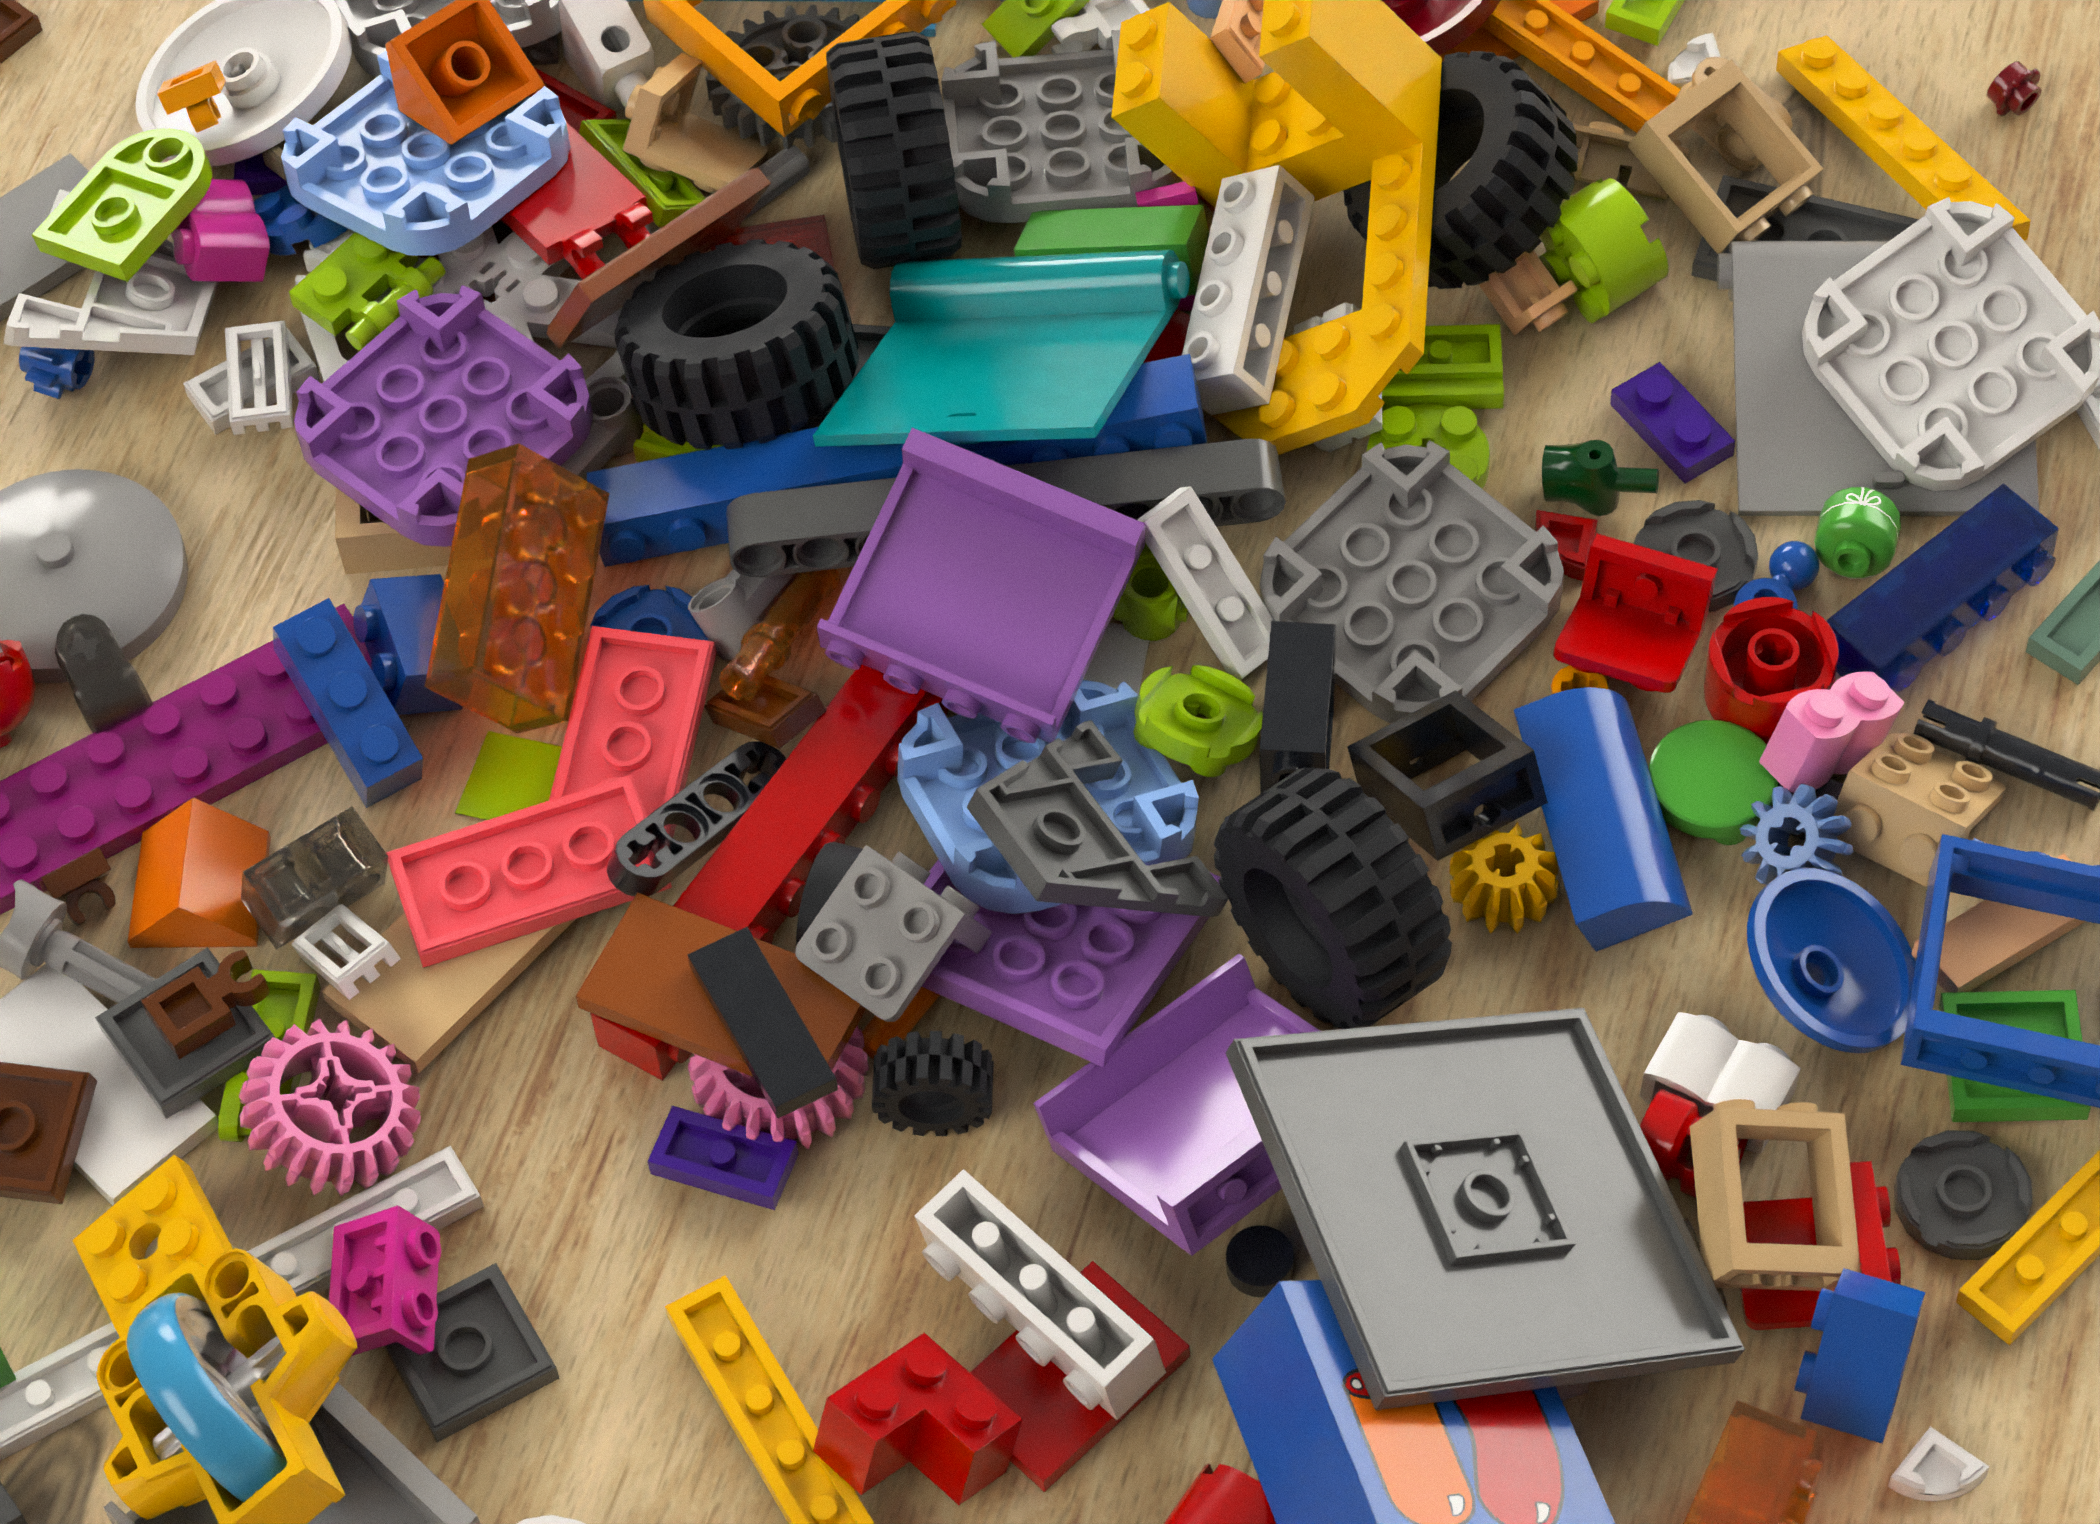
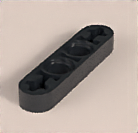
[607,741,786,897]

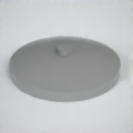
[0,469,188,683]

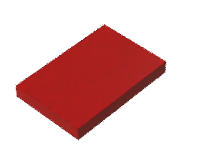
[970,1261,1191,1492]

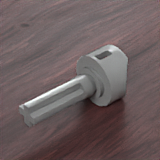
[0,879,156,1003]

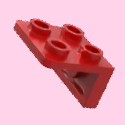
[1553,533,1718,693]
[1740,1161,1901,1330]

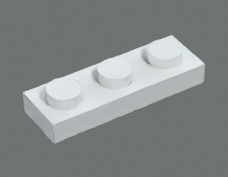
[1138,486,1274,679]

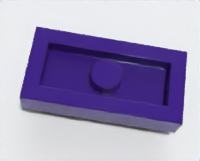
[1610,362,1735,484]
[647,1106,799,1210]

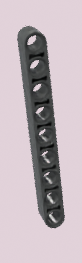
[726,439,1286,577]

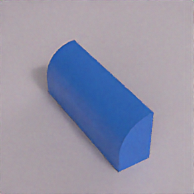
[1514,687,1693,952]

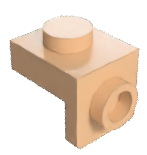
[1478,250,1578,336]

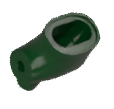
[1542,440,1659,516]

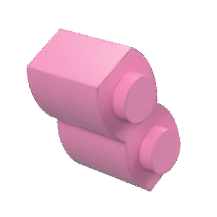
[1759,672,1904,793]

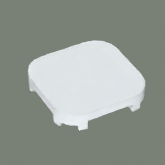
[1802,197,2100,491]

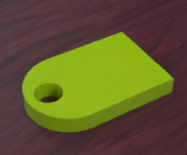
[31,128,212,282]

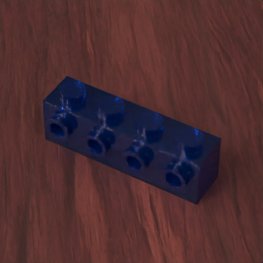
[1826,483,2059,692]

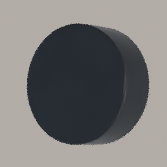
[1226,1225,1294,1297]

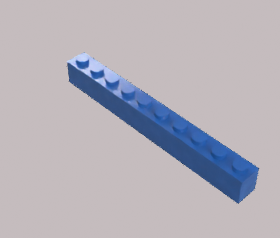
[587,354,1207,567]

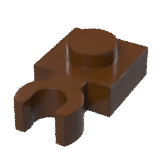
[141,950,270,1060]

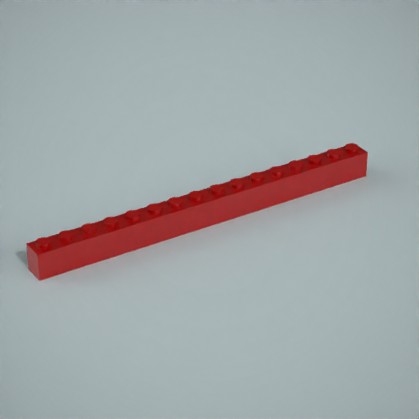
[590,309,1190,1081]

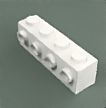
[1182,165,1315,415]
[914,1169,1166,1420]

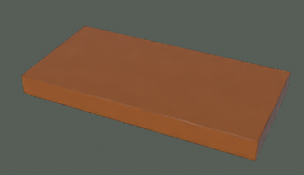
[546,167,771,349]
[576,892,866,1077]

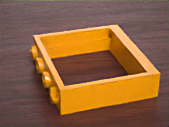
[643,0,957,137]

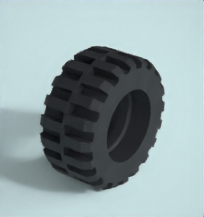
[826,31,962,269]
[1343,51,1578,289]
[615,239,859,450]
[1214,767,1452,1029]

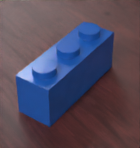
[273,598,423,808]

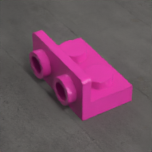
[329,1205,441,1356]

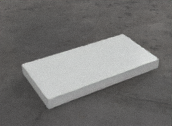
[0,964,218,1206]

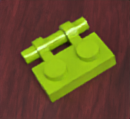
[289,232,446,351]

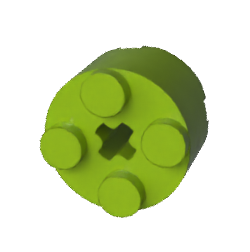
[1539,178,1669,323]

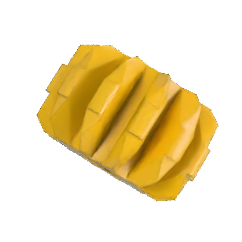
[1449,821,1559,934]

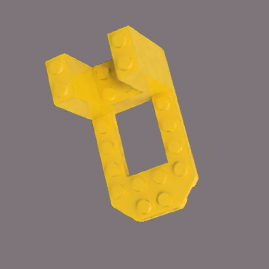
[1111,0,1442,455]

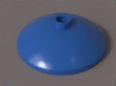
[1747,868,1916,1053]

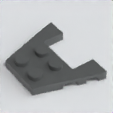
[966,720,1229,917]

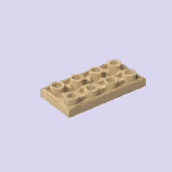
[322,912,576,1074]

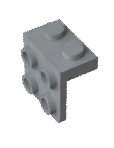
[795,845,992,1022]

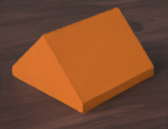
[385,0,545,145]
[127,798,271,948]

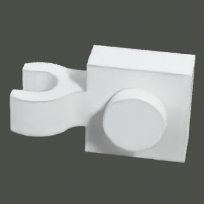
[1051,0,1150,54]

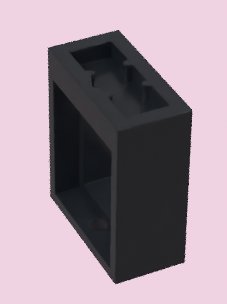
[1260,621,1336,794]
[1347,690,1548,861]

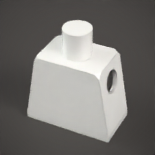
[558,0,655,112]

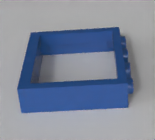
[1900,834,2100,1108]

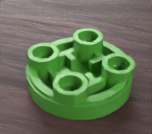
[1649,720,1778,845]

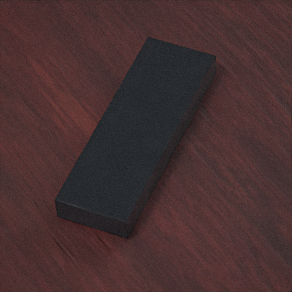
[687,927,838,1119]

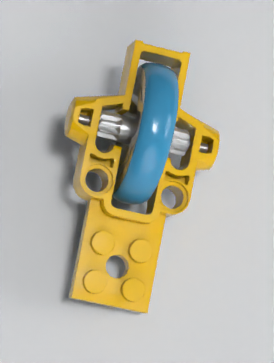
[72,1155,357,1524]

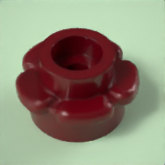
[1987,61,2042,116]

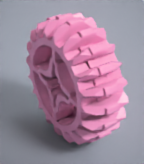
[239,1018,421,1197]
[688,1026,869,1149]

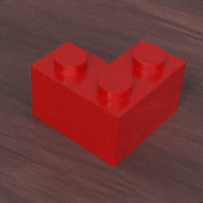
[813,1333,1023,1505]

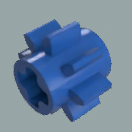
[19,347,95,399]

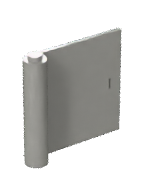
[1717,241,2039,516]

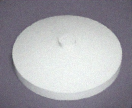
[136,0,353,167]

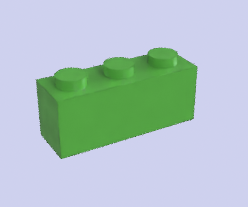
[1014,205,1209,295]

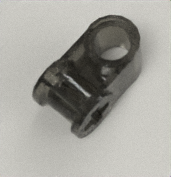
[55,614,153,734]

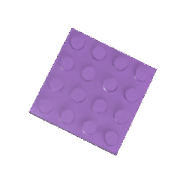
[921,859,1220,1067]

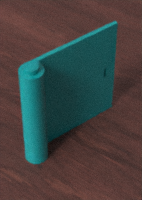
[813,249,1190,447]

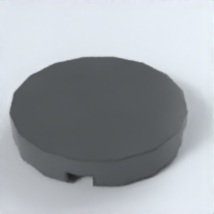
[1634,500,1758,612]
[1894,1130,2033,1260]

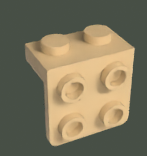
[623,52,769,193]
[1833,733,2006,887]

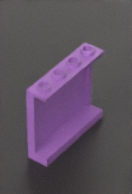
[817,428,1146,743]
[1033,954,1320,1256]

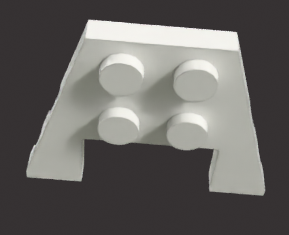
[3,189,219,355]

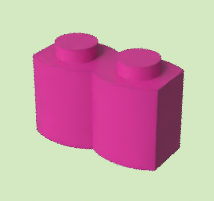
[171,179,270,282]

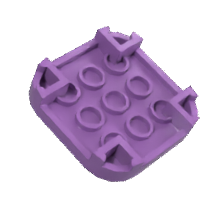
[294,285,593,547]

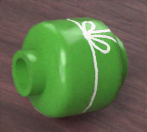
[1814,487,1901,579]

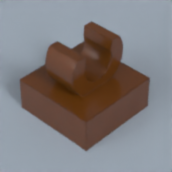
[39,847,116,926]

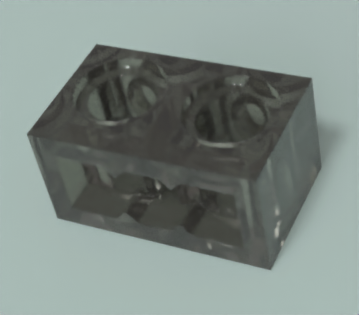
[241,806,389,950]

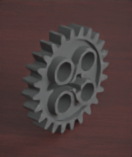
[706,5,860,149]

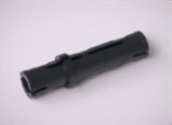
[1913,699,2100,811]

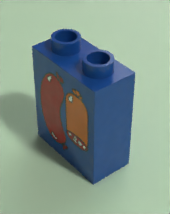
[1212,1280,1615,1524]

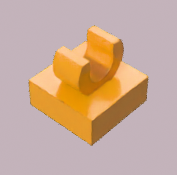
[157,60,226,133]

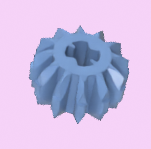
[1739,784,1854,885]

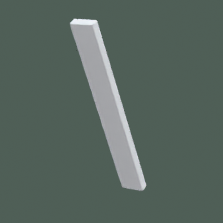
[0,1145,484,1461]

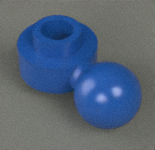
[1734,541,1819,609]

